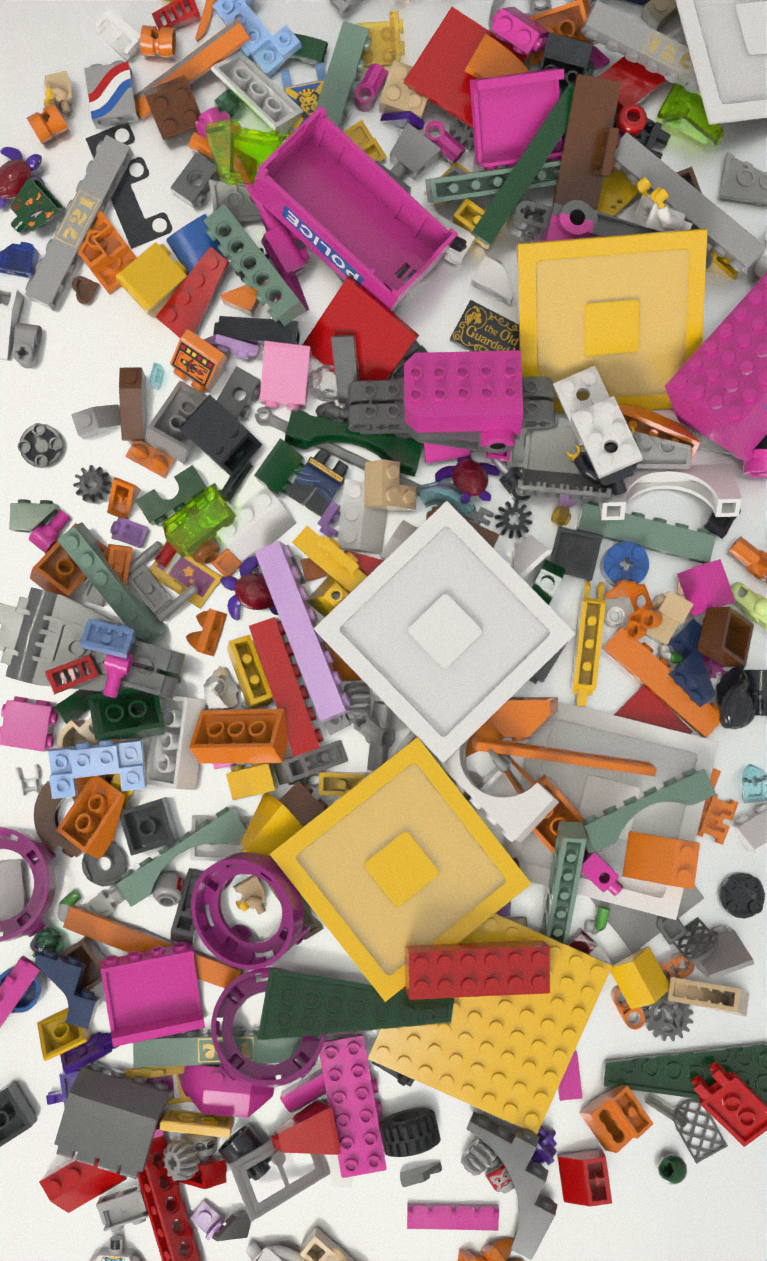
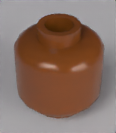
[186,530,220,564]

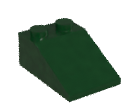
[87,688,165,740]

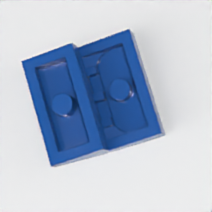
[166,214,224,275]

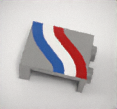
[84,60,140,128]

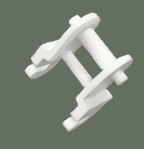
[15,764,42,796]

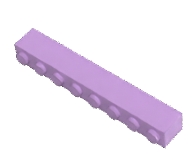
[254,541,351,722]

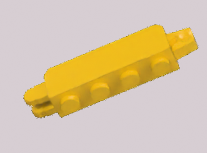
[570,580,606,707]

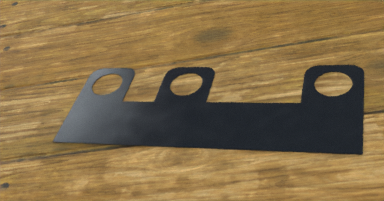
[85,124,173,249]

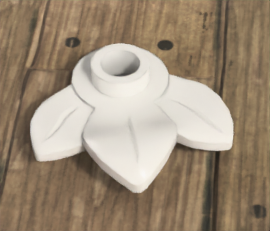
[604,587,635,627]

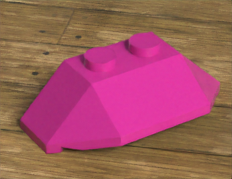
[182,1065,275,1118]

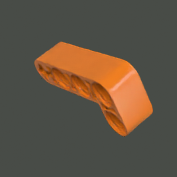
[610,952,695,1030]

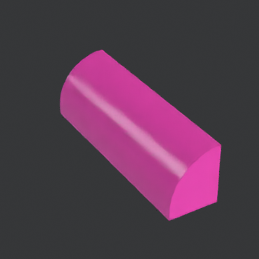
[280,1060,371,1113]

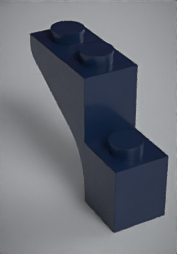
[668,618,715,707]
[35,949,100,1029]

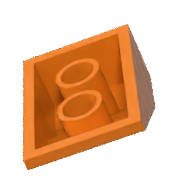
[528,0,599,66]
[29,523,108,599]
[56,775,126,859]
[622,831,700,889]

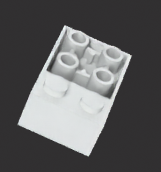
[0,285,24,360]

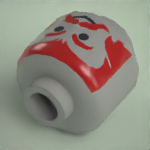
[153,871,184,907]
[485,1156,515,1193]

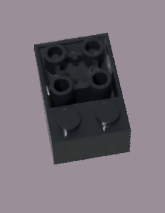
[539,32,593,97]
[179,394,263,477]

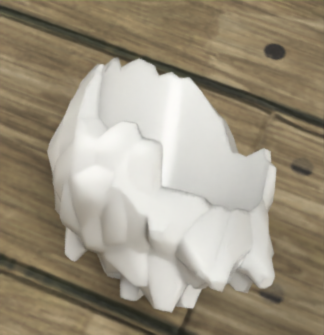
[203,665,239,710]

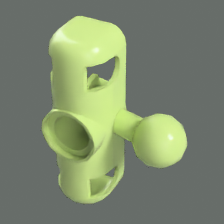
[731,582,767,630]

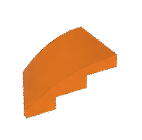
[465,34,530,79]
[77,210,137,295]

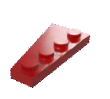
[156,247,230,338]

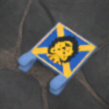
[281,63,326,133]

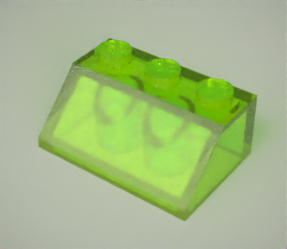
[162,482,237,558]

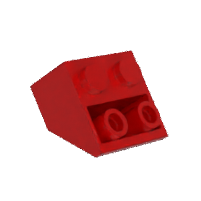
[557,1149,613,1207]

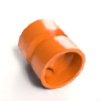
[140,25,176,58]
[27,102,69,144]

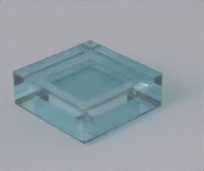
[148,362,165,390]

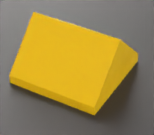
[610,946,670,1009]
[37,1008,93,1061]

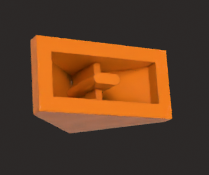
[220,283,264,317]
[107,477,141,519]

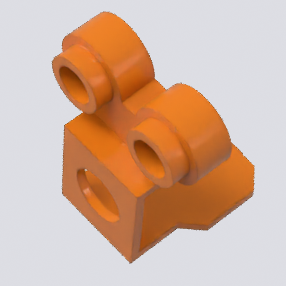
[605,580,663,639]

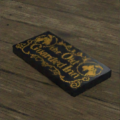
[450,299,520,352]

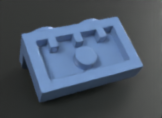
[80,619,135,659]

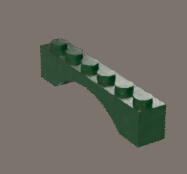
[284,411,423,477]

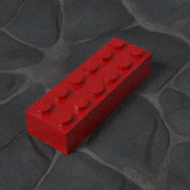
[249,617,324,757]
[405,940,550,1000]

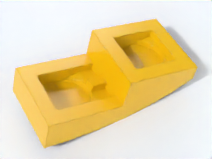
[343,120,387,162]

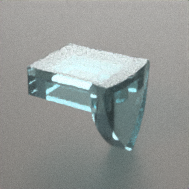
[742,764,767,803]

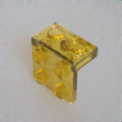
[356,11,405,68]

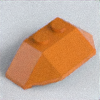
[618,405,701,460]

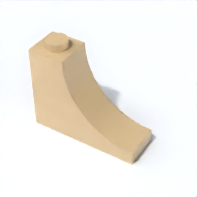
[668,977,749,1017]

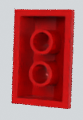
[39,1155,127,1213]

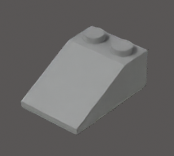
[144,381,207,463]
[687,925,755,980]

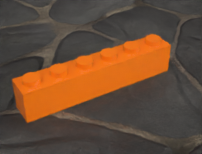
[601,627,720,738]

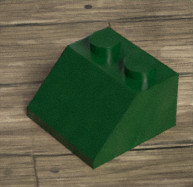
[254,438,305,497]

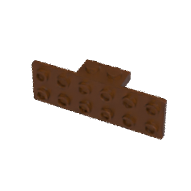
[552,74,621,210]

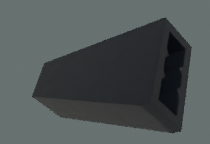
[213,316,301,349]

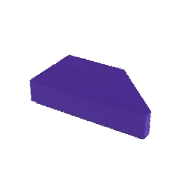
[380,111,425,130]

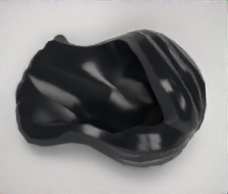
[715,667,756,730]

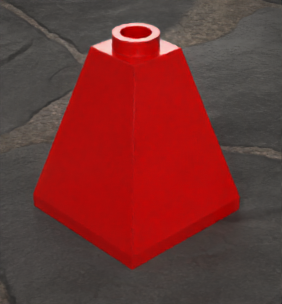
[271,1099,341,1155]

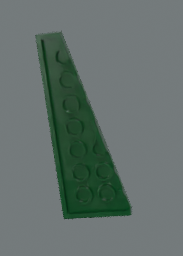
[257,968,454,1040]
[602,1043,767,1104]

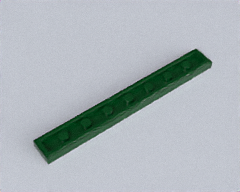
[471,83,574,247]

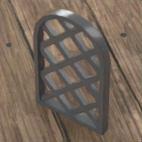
[673,917,718,962]
[673,1099,728,1164]

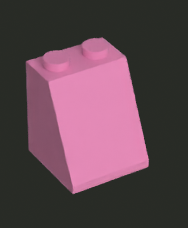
[260,341,313,411]

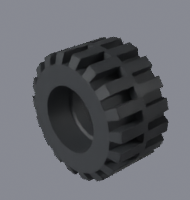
[379,1108,441,1157]

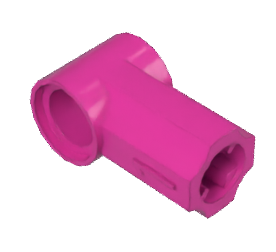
[354,63,388,112]
[424,120,466,165]

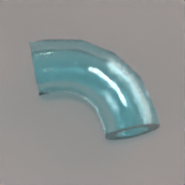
[417,481,476,517]

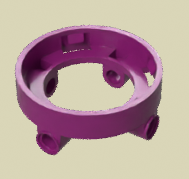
[0,827,56,942]
[191,852,310,970]
[211,967,326,1088]

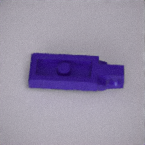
[60,1032,119,1074]

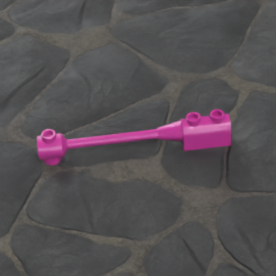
[196,107,310,280]

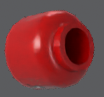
[615,104,647,138]

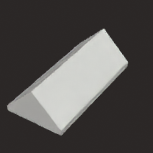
[211,51,304,138]

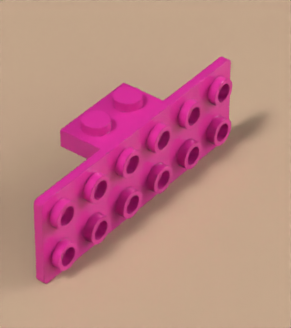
[320,1034,387,1178]

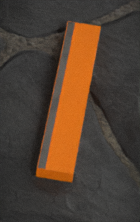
[134,18,251,119]

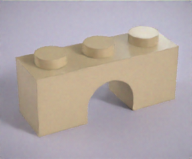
[300,1227,355,1261]

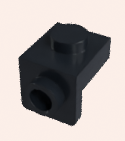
[703,509,741,539]

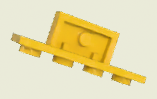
[292,526,367,593]

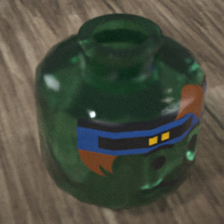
[30,926,64,958]

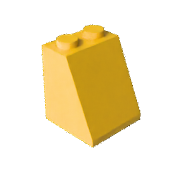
[116,242,187,314]

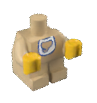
[44,70,72,113]
[233,875,266,915]

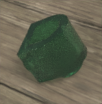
[214,89,243,119]

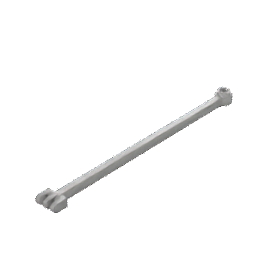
[255,407,494,526]

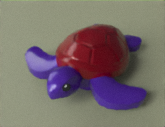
[0,147,45,210]
[435,455,500,504]
[220,557,279,621]

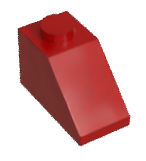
[177,1155,227,1190]

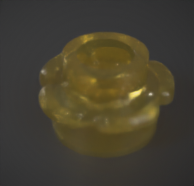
[551,506,571,527]

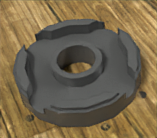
[81,842,128,887]

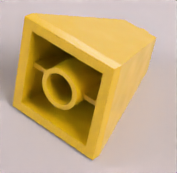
[307,575,350,617]
[240,792,303,857]

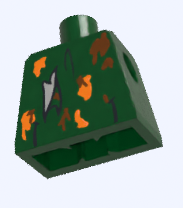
[10,177,66,233]

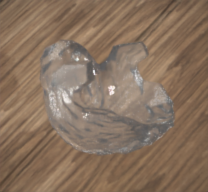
[308,365,338,401]

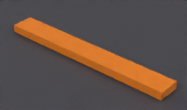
[472,736,657,776]
[62,905,242,989]

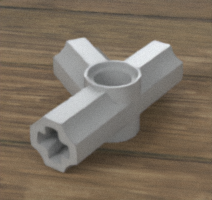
[352,701,395,771]

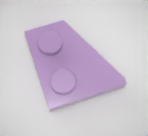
[203,334,259,359]

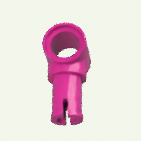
[28,510,70,554]
[103,653,133,698]

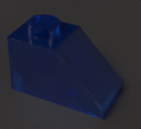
[0,242,40,279]

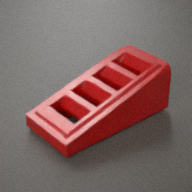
[152,0,201,30]
[45,654,99,695]

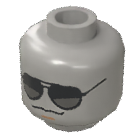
[186,1133,217,1162]

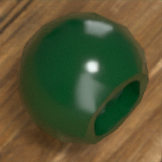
[658,1154,687,1185]

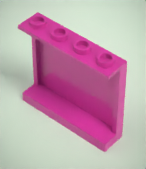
[470,68,564,171]
[99,942,205,1047]

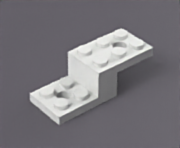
[553,366,643,479]

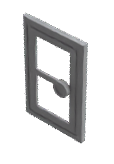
[229,1140,330,1222]

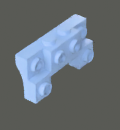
[213,0,302,78]
[48,739,147,799]

